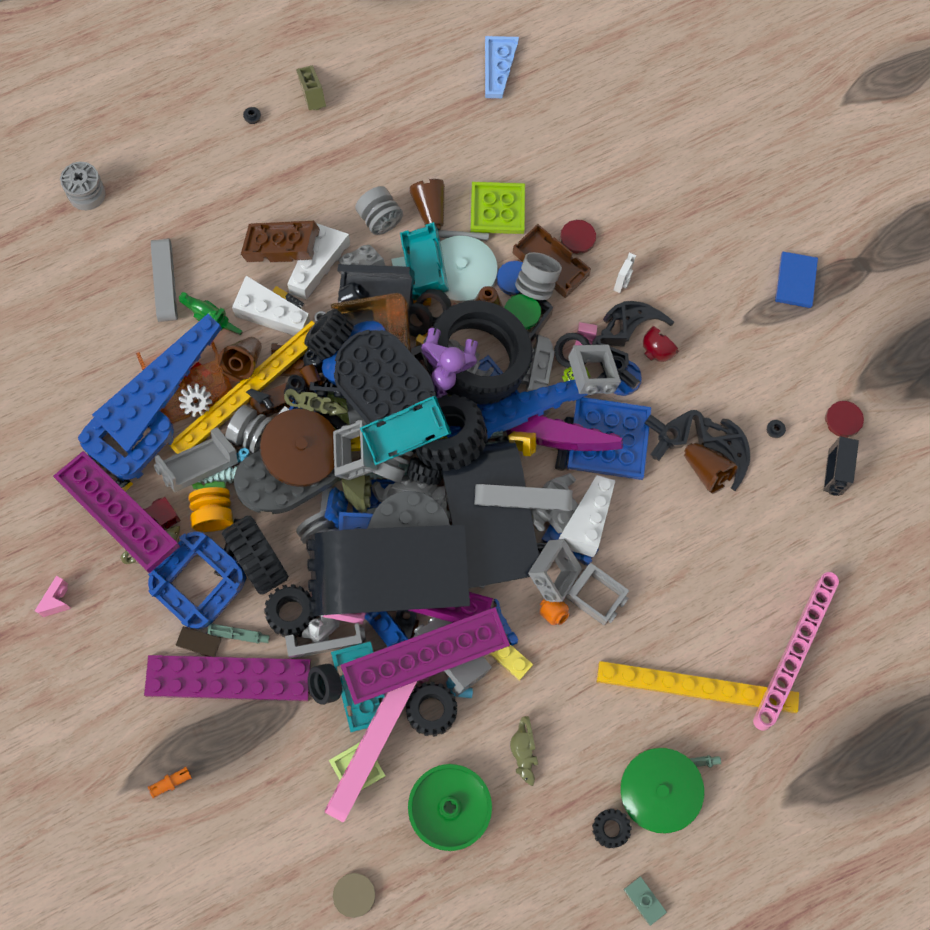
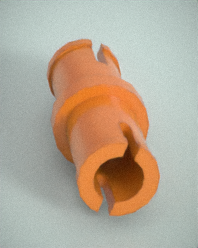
[148,767,192,799]

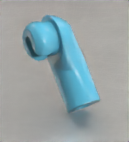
[236,448,249,463]
[446,677,473,698]

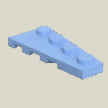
[485,36,519,98]

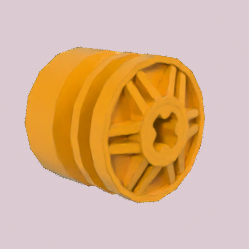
[188,487,233,532]

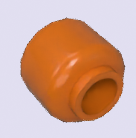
[540,599,569,625]

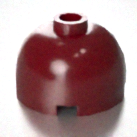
[643,326,679,362]

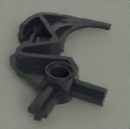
[592,301,674,389]
[644,410,750,491]

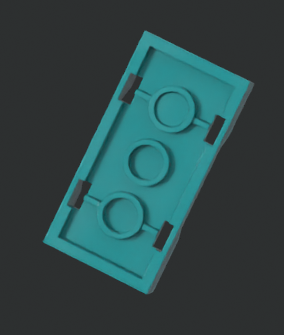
[400,222,449,301]
[360,396,451,465]
[331,642,384,733]

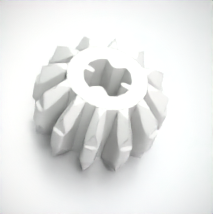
[179,384,212,417]

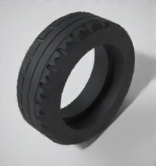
[426,300,533,404]

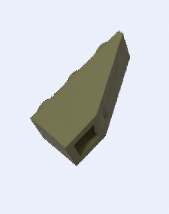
[342,474,372,513]

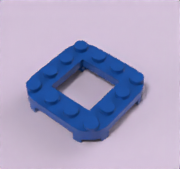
[78,411,174,481]
[148,532,247,629]

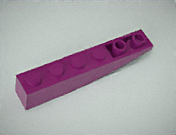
[506,415,623,451]

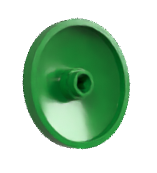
[620,748,704,834]
[408,764,492,851]

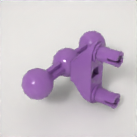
[421,328,478,398]

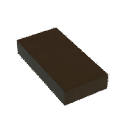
[176,626,222,657]

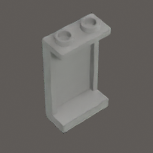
[154,427,238,492]
[413,617,492,696]
[285,623,366,659]

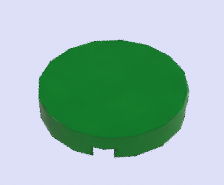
[504,294,541,330]

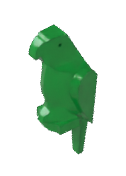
[178,292,242,335]

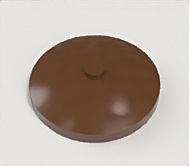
[260,409,336,487]

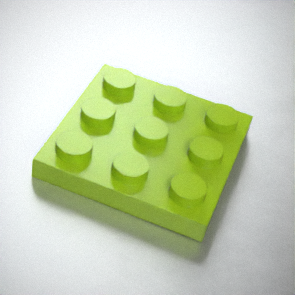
[470,182,525,234]

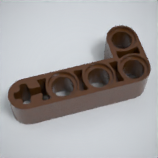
[249,364,324,417]

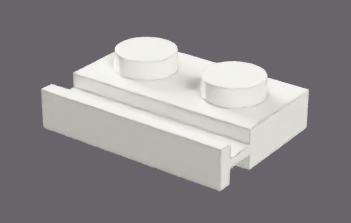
[613,252,636,293]

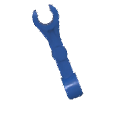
[494,599,518,646]

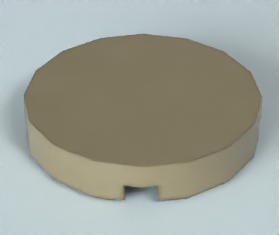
[333,873,375,918]

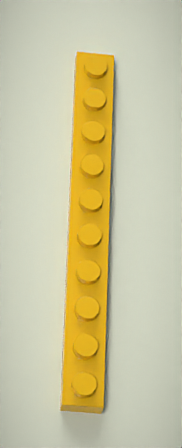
[168,321,315,454]
[596,661,799,713]

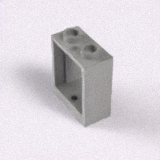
[568,345,621,395]
[333,420,377,480]
[528,539,582,602]
[566,562,629,625]

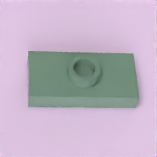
[623,876,667,926]

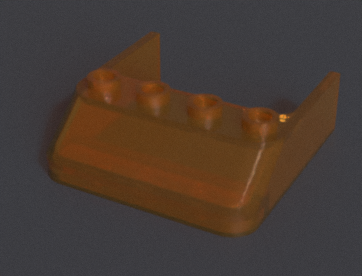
[331,293,411,352]
[136,341,233,423]

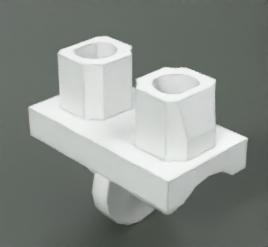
[302,616,340,643]

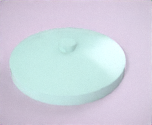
[439,236,497,304]

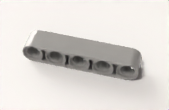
[151,238,178,322]
[474,484,573,511]

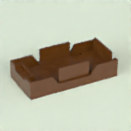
[241,220,320,263]
[512,224,591,298]

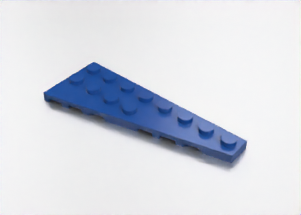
[92,314,222,454]
[446,379,588,438]

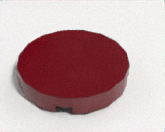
[560,219,596,254]
[825,401,864,437]

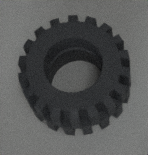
[304,309,354,360]
[264,584,317,638]
[406,682,457,737]

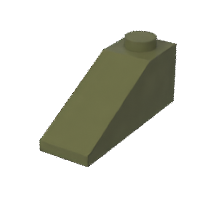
[296,65,326,110]

